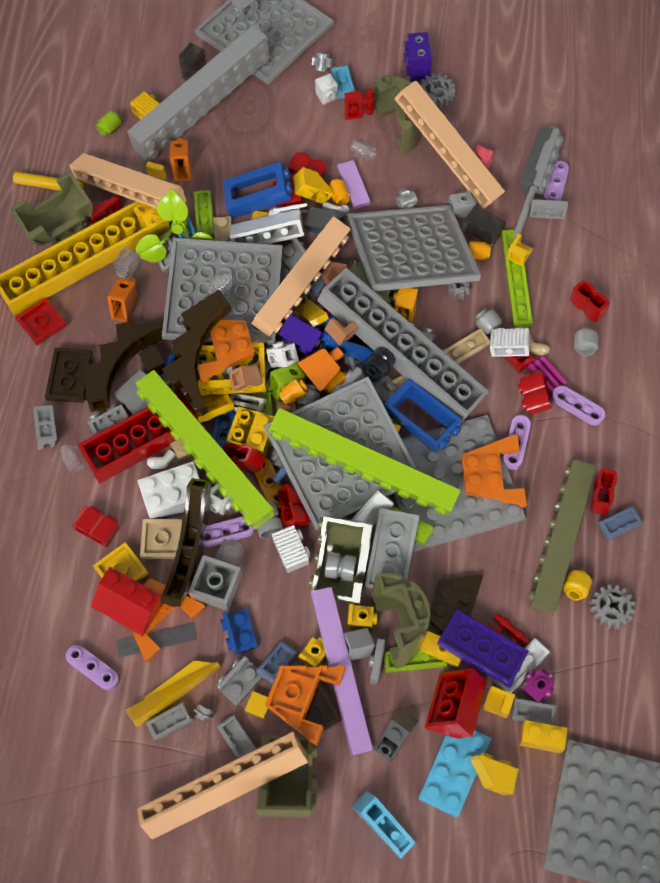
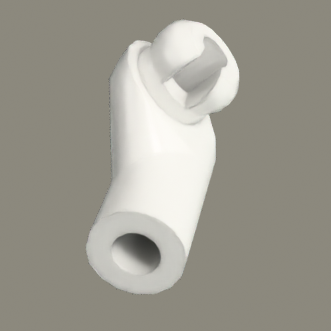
[322,202,350,217]
[147,449,176,469]

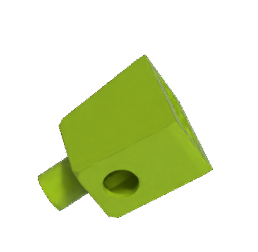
[267,363,308,402]

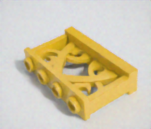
[197,341,266,395]

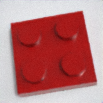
[15,297,67,346]

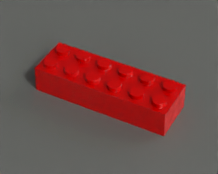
[77,390,199,484]

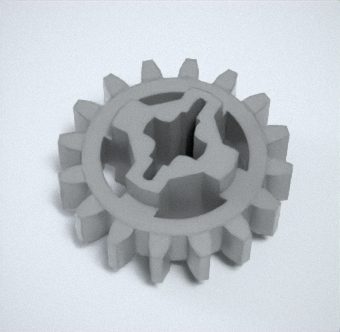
[419,73,455,107]
[590,585,636,630]

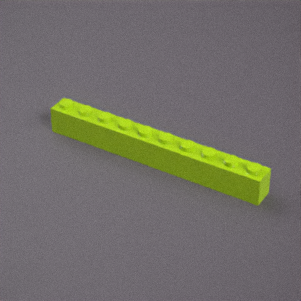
[135,370,274,530]
[269,408,461,515]

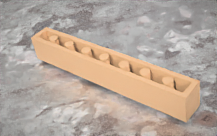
[395,80,505,209]
[69,153,186,209]
[251,216,351,337]
[137,732,308,839]

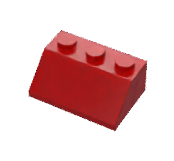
[91,567,163,637]
[425,668,487,739]

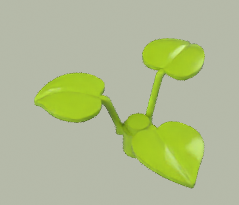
[136,188,214,263]

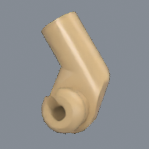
[529,336,549,356]

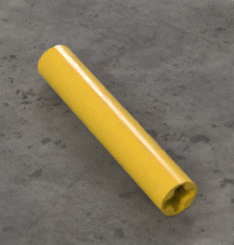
[13,171,84,191]

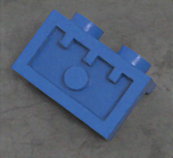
[220,608,258,655]

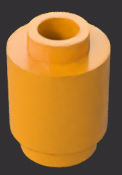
[328,179,350,206]
[467,241,491,260]
[324,371,347,395]
[278,378,308,405]

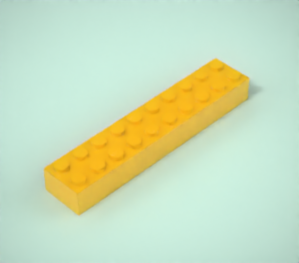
[0,201,170,316]

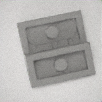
[113,369,148,415]

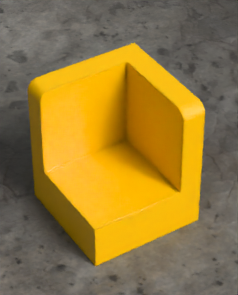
[507,234,533,266]
[483,686,515,718]

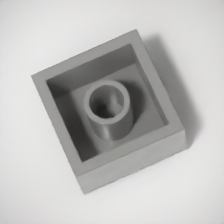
[188,555,243,611]

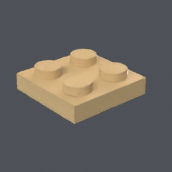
[140,519,183,559]

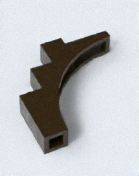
[162,290,232,416]
[83,321,165,412]
[160,478,211,607]

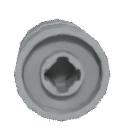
[257,503,283,539]
[325,552,357,582]

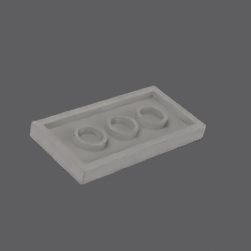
[365,508,419,589]

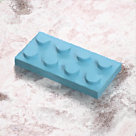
[418,730,491,818]

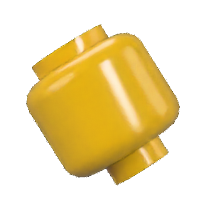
[563,570,592,601]

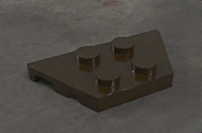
[430,575,483,634]

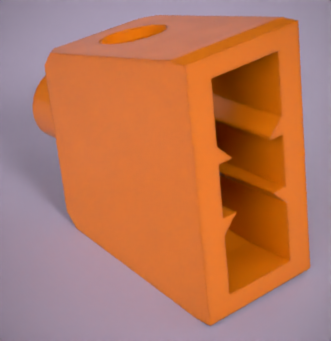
[170,138,191,182]
[107,277,138,322]
[297,347,344,392]

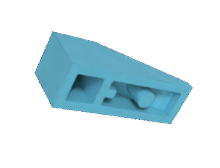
[351,791,416,859]

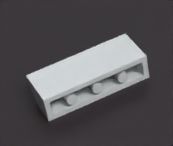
[230,208,304,244]

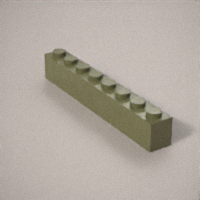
[528,459,596,615]

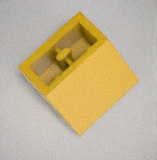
[226,406,275,457]

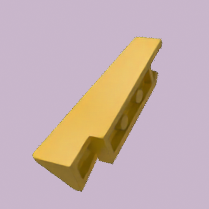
[125,661,221,728]

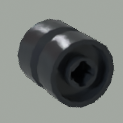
[361,347,396,382]

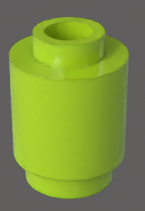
[96,111,122,136]

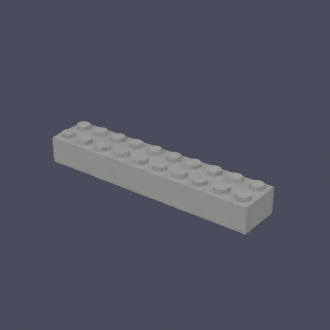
[127,25,270,162]
[317,268,489,423]

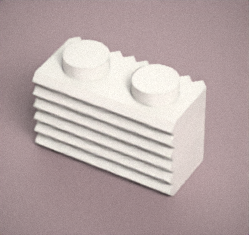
[490,327,530,357]
[271,525,311,573]

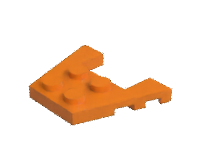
[198,320,254,383]
[461,434,527,508]
[132,578,206,663]
[265,665,346,746]

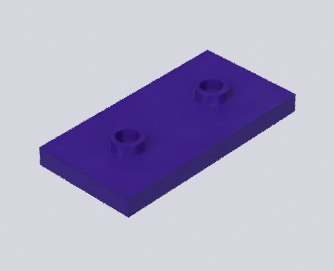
[436,609,529,687]

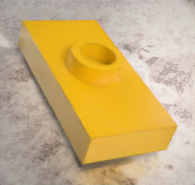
[419,631,461,667]

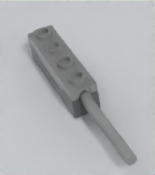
[513,126,564,238]

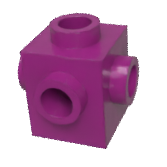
[520,668,555,702]

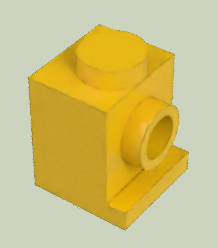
[348,604,377,631]
[298,637,327,667]

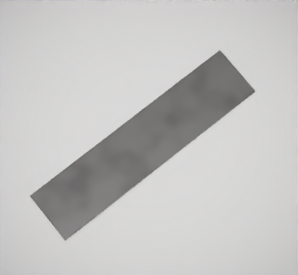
[116,622,197,658]

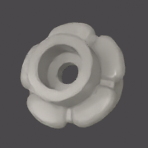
[194,703,214,722]

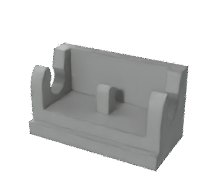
[33,405,57,450]

